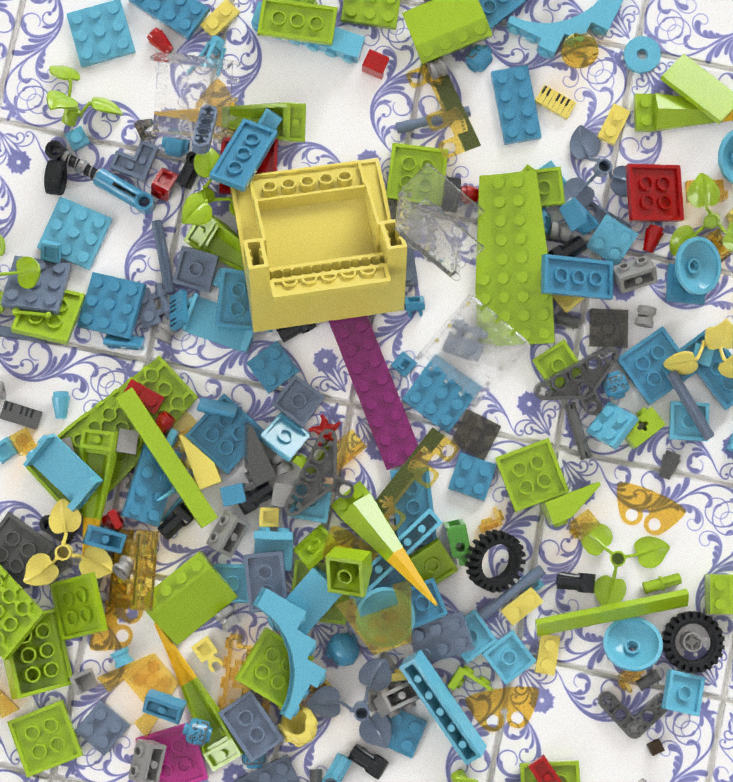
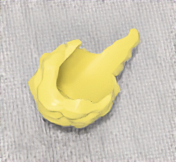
[276,704,318,747]

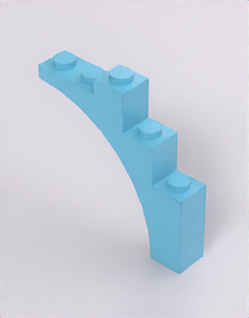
[506,0,623,59]
[252,587,327,720]

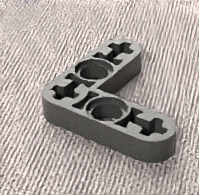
[597,691,668,739]

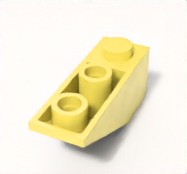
[178,435,223,490]

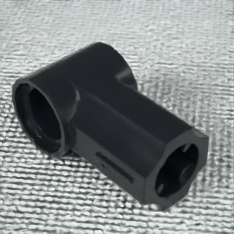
[176,151,198,190]
[548,235,588,257]
[276,323,317,343]
[238,481,273,516]
[157,502,194,540]
[556,572,596,594]
[348,743,390,780]

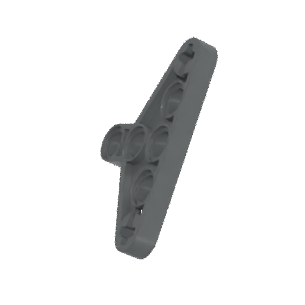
[533,346,619,416]
[284,429,354,516]

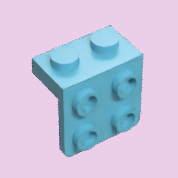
[253,527,294,571]

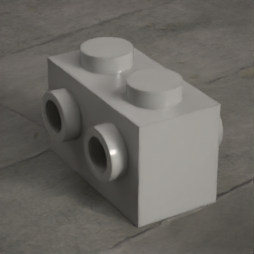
[613,255,658,294]
[206,510,250,558]
[373,681,420,718]
[128,739,167,782]

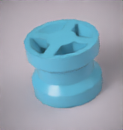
[110,646,134,669]

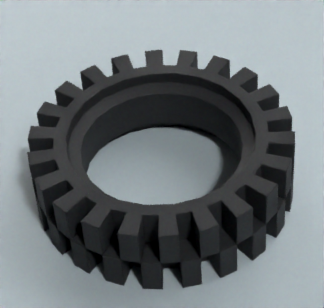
[465,529,526,593]
[662,611,725,673]

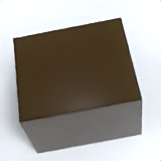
[646,739,665,756]

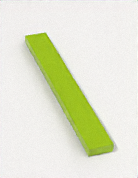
[115,388,218,529]
[535,589,689,637]

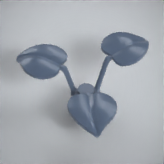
[563,125,627,207]
[306,658,392,749]

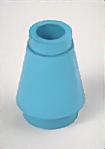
[51,391,71,419]

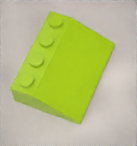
[402,0,493,66]
[138,551,238,645]
[3,608,73,700]

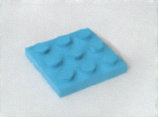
[66,0,136,68]
[37,196,113,271]

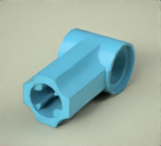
[322,752,352,782]

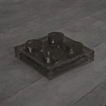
[588,308,628,348]
[450,409,501,460]

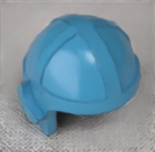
[325,632,360,667]

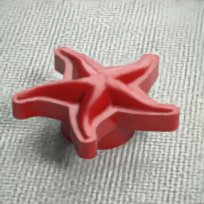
[308,414,341,446]

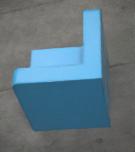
[220,483,246,507]

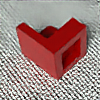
[362,49,389,80]

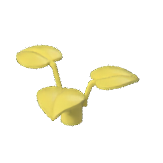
[663,318,733,378]
[23,499,113,586]

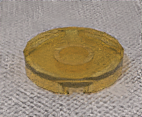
[561,33,599,69]

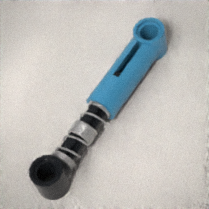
[45,140,156,214]

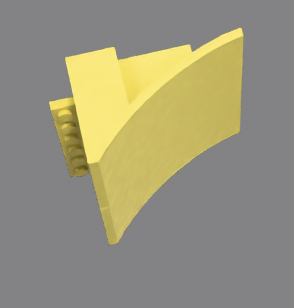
[230,158,407,332]

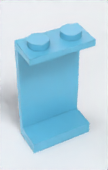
[181,293,255,354]
[23,434,104,512]
[267,565,342,635]

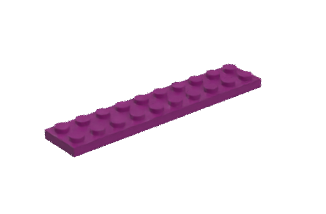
[328,316,423,470]

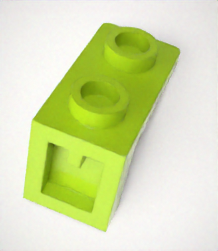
[290,440,330,475]
[447,665,493,691]

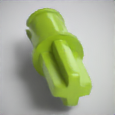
[642,573,682,594]

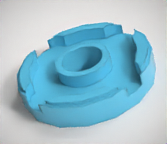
[623,36,661,74]

